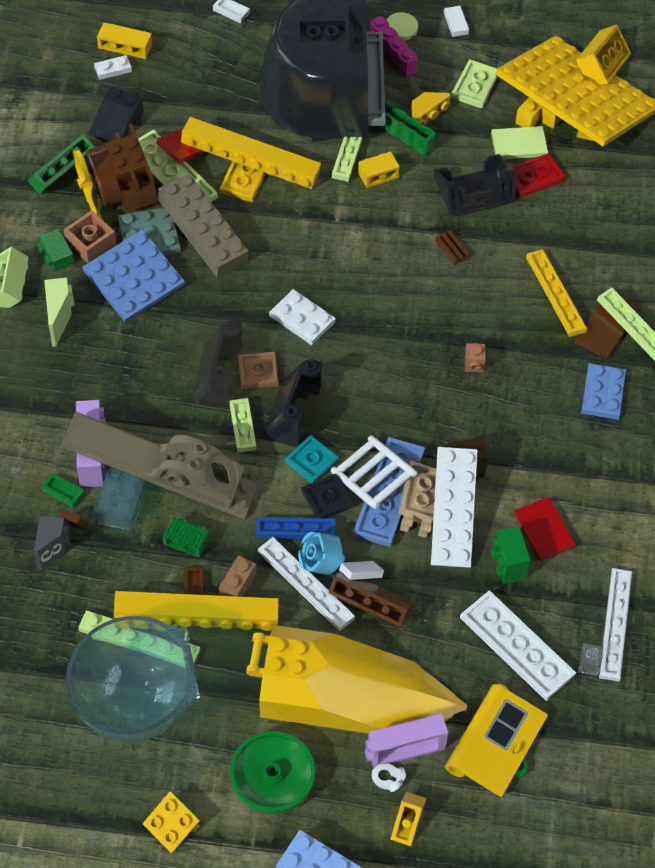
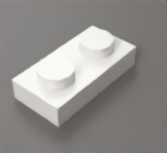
[94,55,132,80]

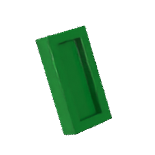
[41,473,85,508]

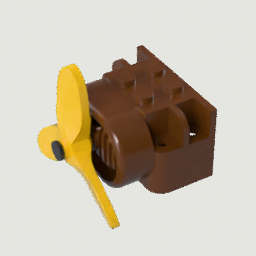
[73,123,159,220]

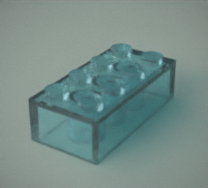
[93,466,150,531]

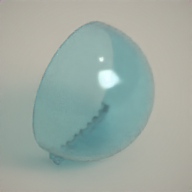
[66,616,200,742]

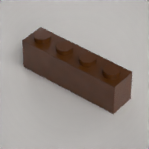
[328,571,414,627]

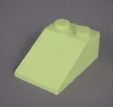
[44,278,74,347]

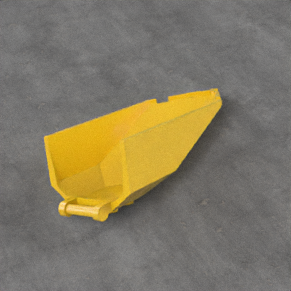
[246,625,467,733]

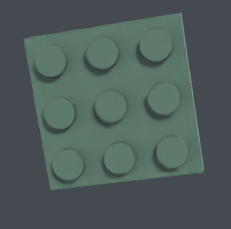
[117,208,181,255]

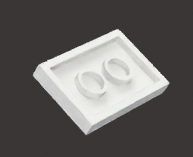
[270,289,336,345]

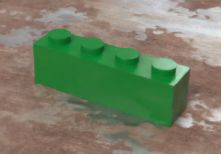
[28,134,94,194]

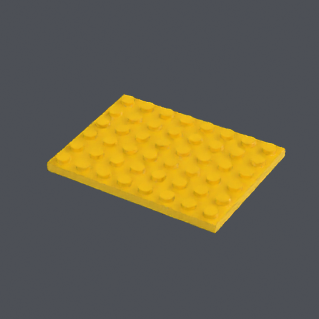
[495,36,655,147]

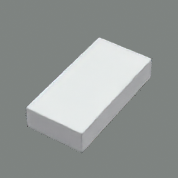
[213,0,250,23]
[444,6,469,37]
[339,561,384,580]

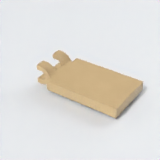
[398,461,436,538]

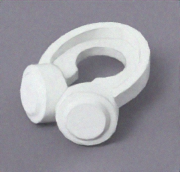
[372,763,406,792]

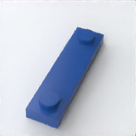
[256,517,335,539]

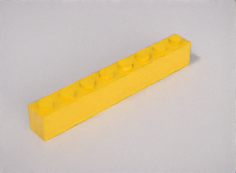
[181,117,321,189]
[114,591,278,631]

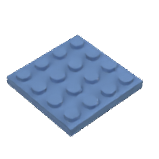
[83,230,185,323]

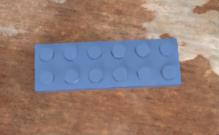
[353,437,425,547]

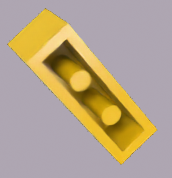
[97,22,152,59]

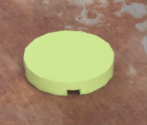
[387,12,418,41]

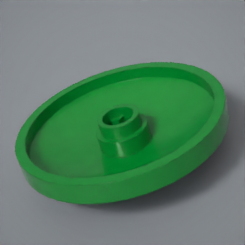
[230,731,315,814]

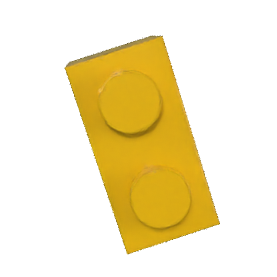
[358,152,399,188]

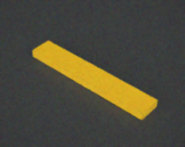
[526,249,587,337]

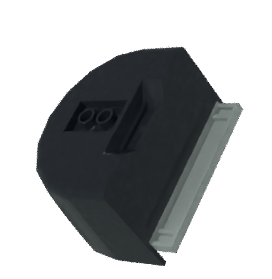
[260,0,385,139]

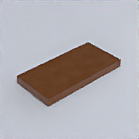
[575,293,642,359]

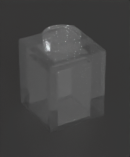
[578,643,604,676]

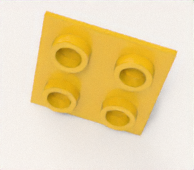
[143,791,200,853]

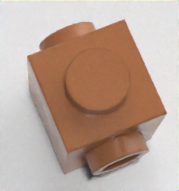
[464,343,486,372]

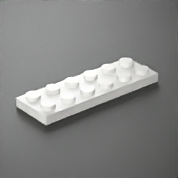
[431,447,477,568]
[460,591,576,701]

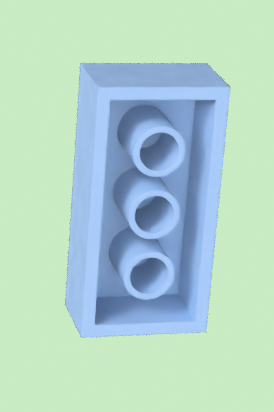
[276,830,362,868]

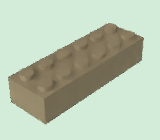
[158,173,248,278]

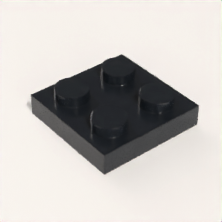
[301,473,353,518]

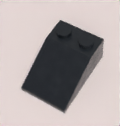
[88,86,144,143]

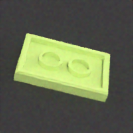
[451,59,498,108]
[491,126,548,159]

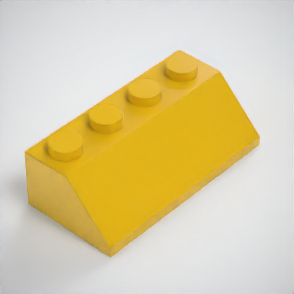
[576,25,631,85]

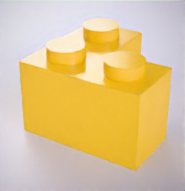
[515,97,562,129]

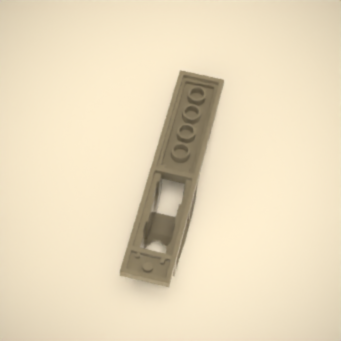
[61,411,257,519]

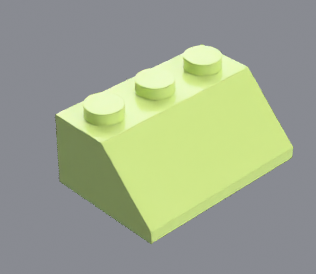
[0,247,29,308]

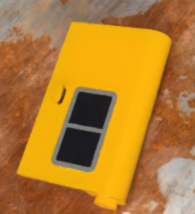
[445,684,548,797]

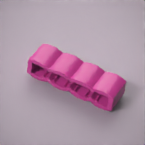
[370,16,417,77]

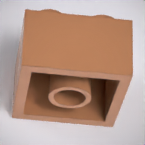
[63,210,116,263]

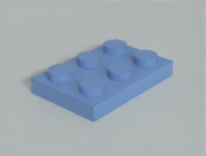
[581,363,626,420]

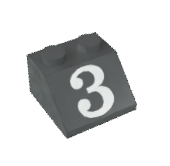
[34,516,70,570]

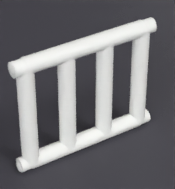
[331,435,417,510]

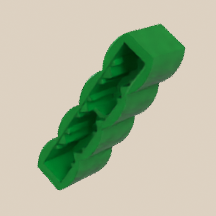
[378,100,436,155]

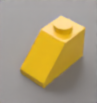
[391,791,427,846]

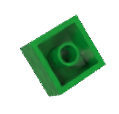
[491,526,530,584]

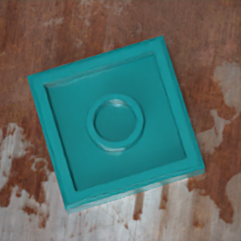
[285,435,339,483]

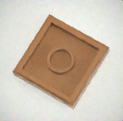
[238,352,279,389]

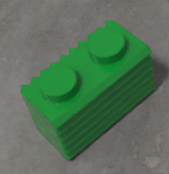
[37,229,74,271]
[163,517,209,558]

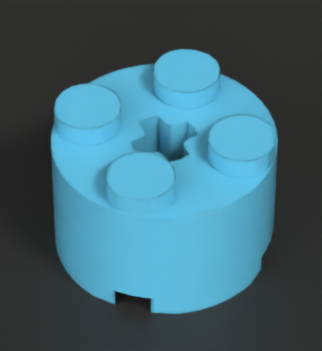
[298,532,345,575]

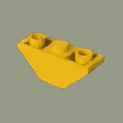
[411,92,451,126]

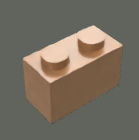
[219,555,256,597]

